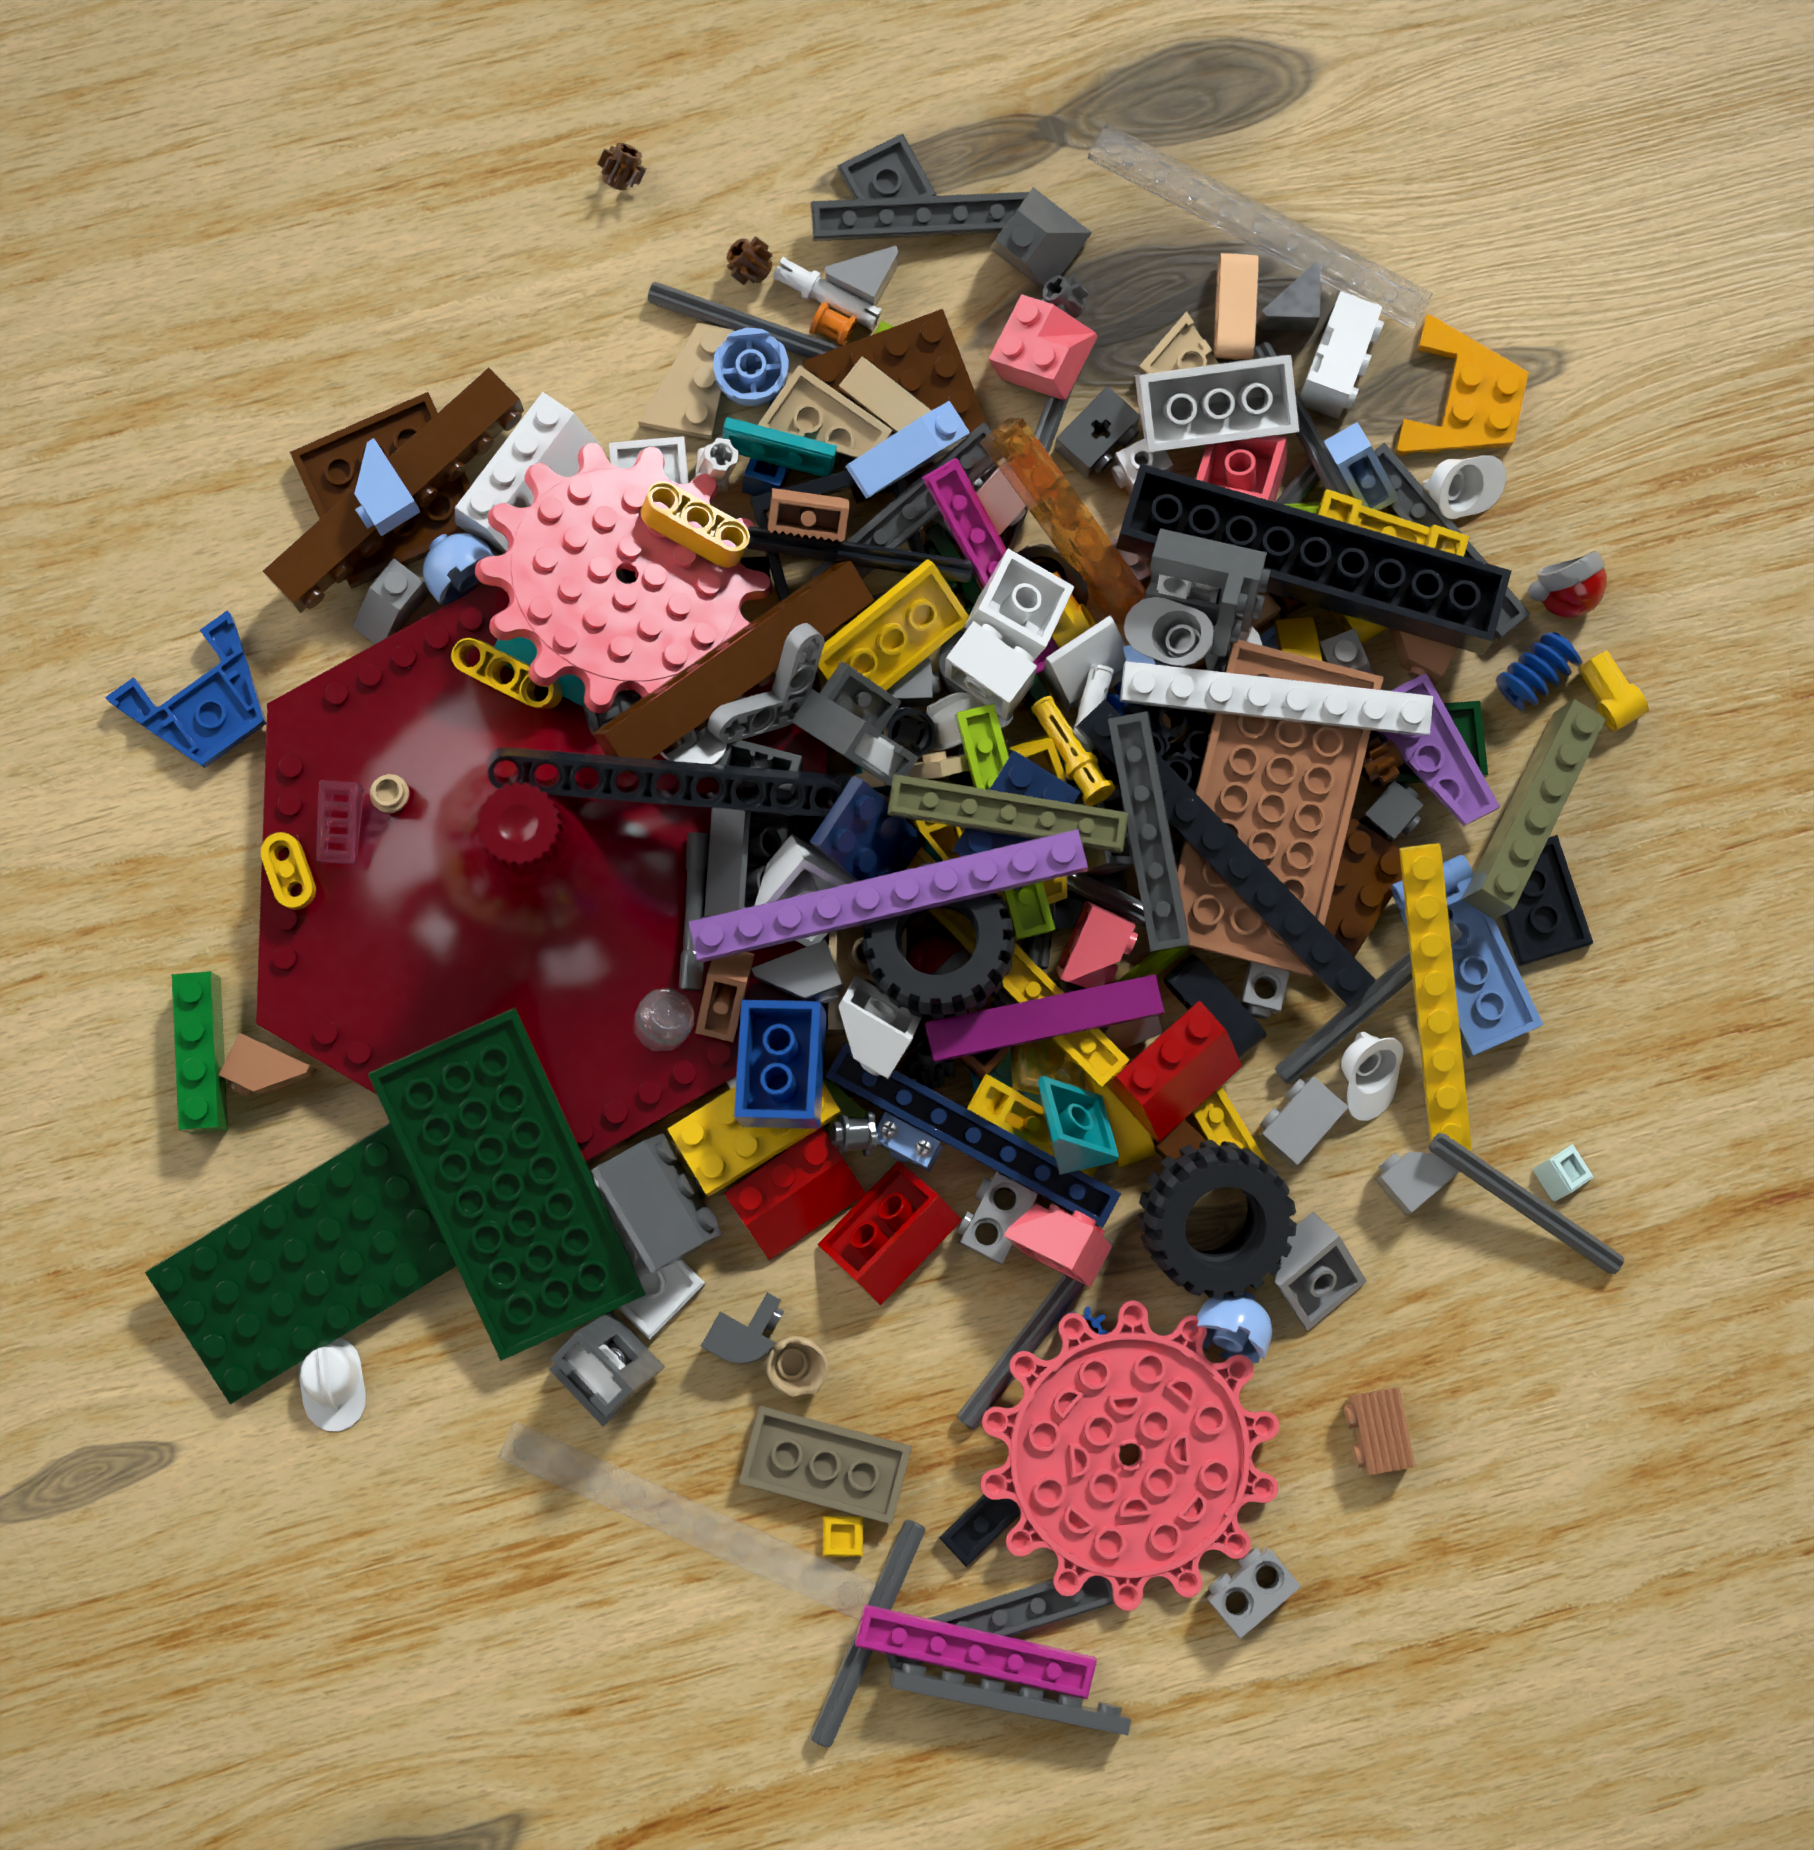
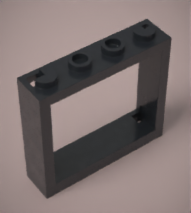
[750,470,926,626]

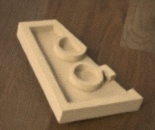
[638,323,734,440]
[758,365,893,459]

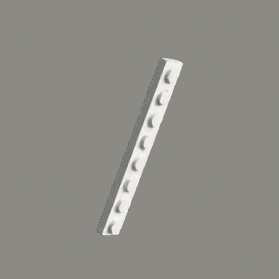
[1120,661,1433,736]

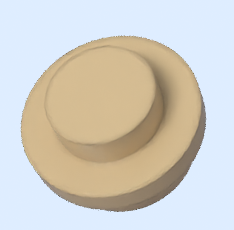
[370,774,410,813]

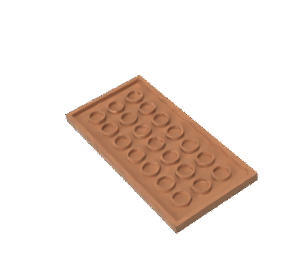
[1177,640,1383,977]

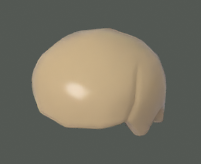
[766,1336,828,1397]

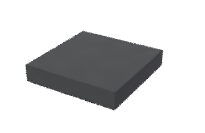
[837,133,937,199]

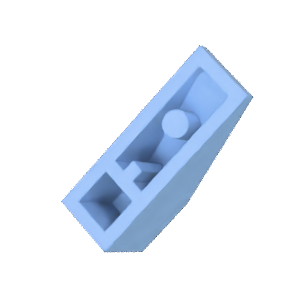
[845,401,970,499]

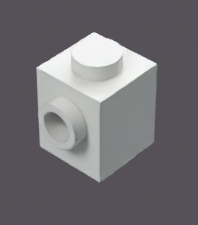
[1111,438,1173,496]

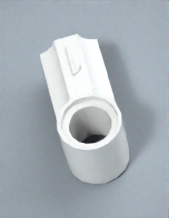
[695,438,738,494]

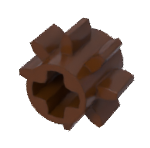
[597,143,646,190]
[727,236,773,285]
[1361,736,1404,786]

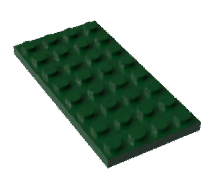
[368,1007,646,1361]
[145,1122,456,1405]

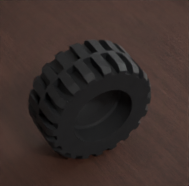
[862,862,1014,1020]
[1138,1140,1297,1299]

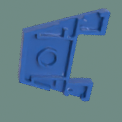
[105,610,266,769]

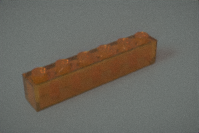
[980,418,1146,626]

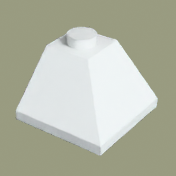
[838,975,923,1078]

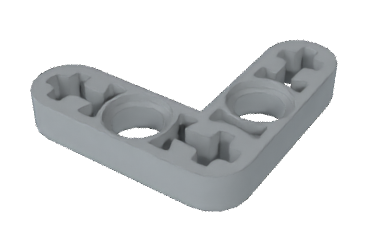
[707,623,824,744]

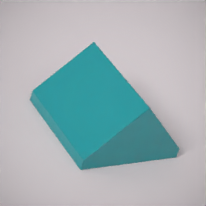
[1037,1076,1119,1175]

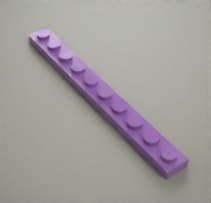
[689,829,1088,963]

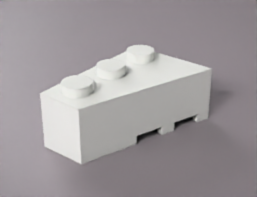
[1299,291,1384,419]

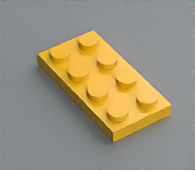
[817,559,969,691]
[667,1083,843,1197]

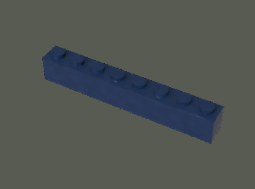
[825,1042,1122,1228]

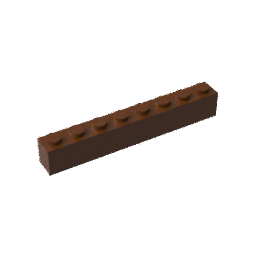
[263,367,524,613]
[592,561,875,776]

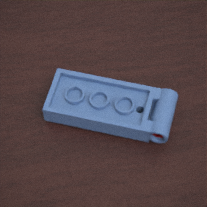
[1391,855,1543,1059]

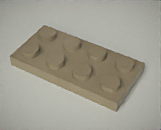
[739,1405,912,1524]

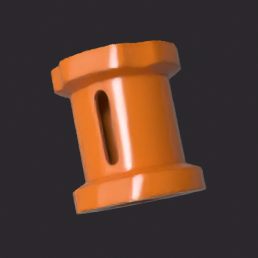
[809,302,857,346]

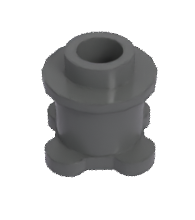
[830,1111,878,1156]

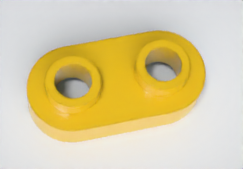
[261,833,316,910]

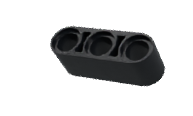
[1163,953,1267,1060]

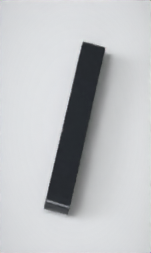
[486,747,843,817]

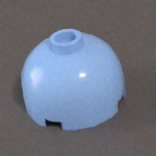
[713,328,789,407]
[422,533,497,606]
[1191,1291,1272,1364]

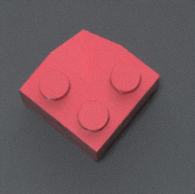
[989,294,1098,401]
[1196,435,1288,502]
[1055,900,1138,988]
[1004,1204,1112,1288]

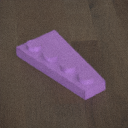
[1376,673,1500,826]

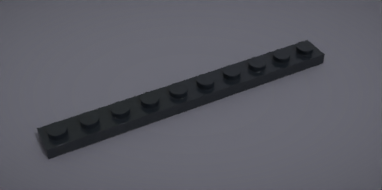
[1075,699,1376,1008]

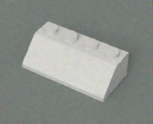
[1135,355,1299,452]
[454,392,602,555]

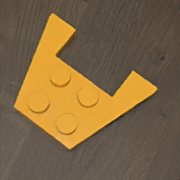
[1395,314,1529,456]

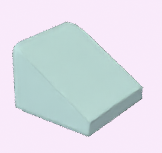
[1533,1144,1594,1201]

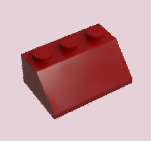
[1106,1001,1242,1143]
[723,1127,866,1261]
[817,1161,962,1306]

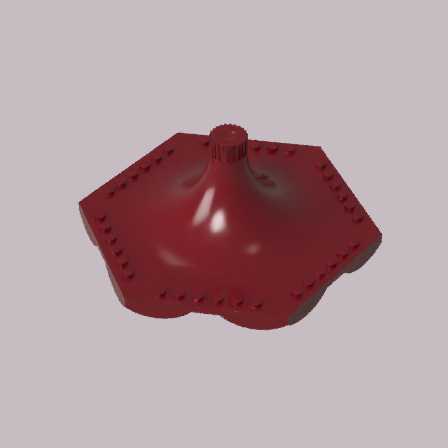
[256,584,827,1165]

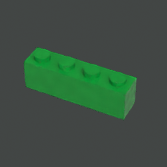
[172,971,228,1134]

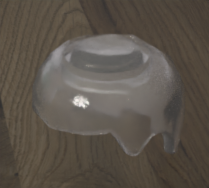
[634,988,694,1051]

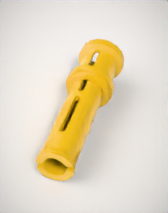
[1031,696,1115,806]

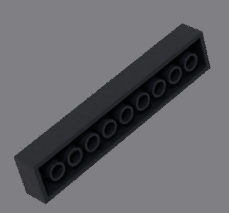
[1116,463,1512,655]

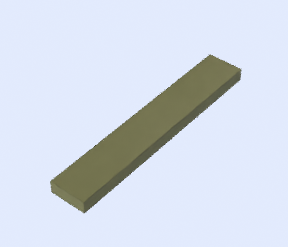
[887,774,1128,853]

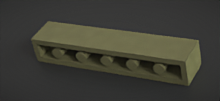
[1462,699,1606,919]

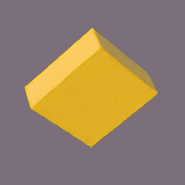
[823,1516,863,1557]

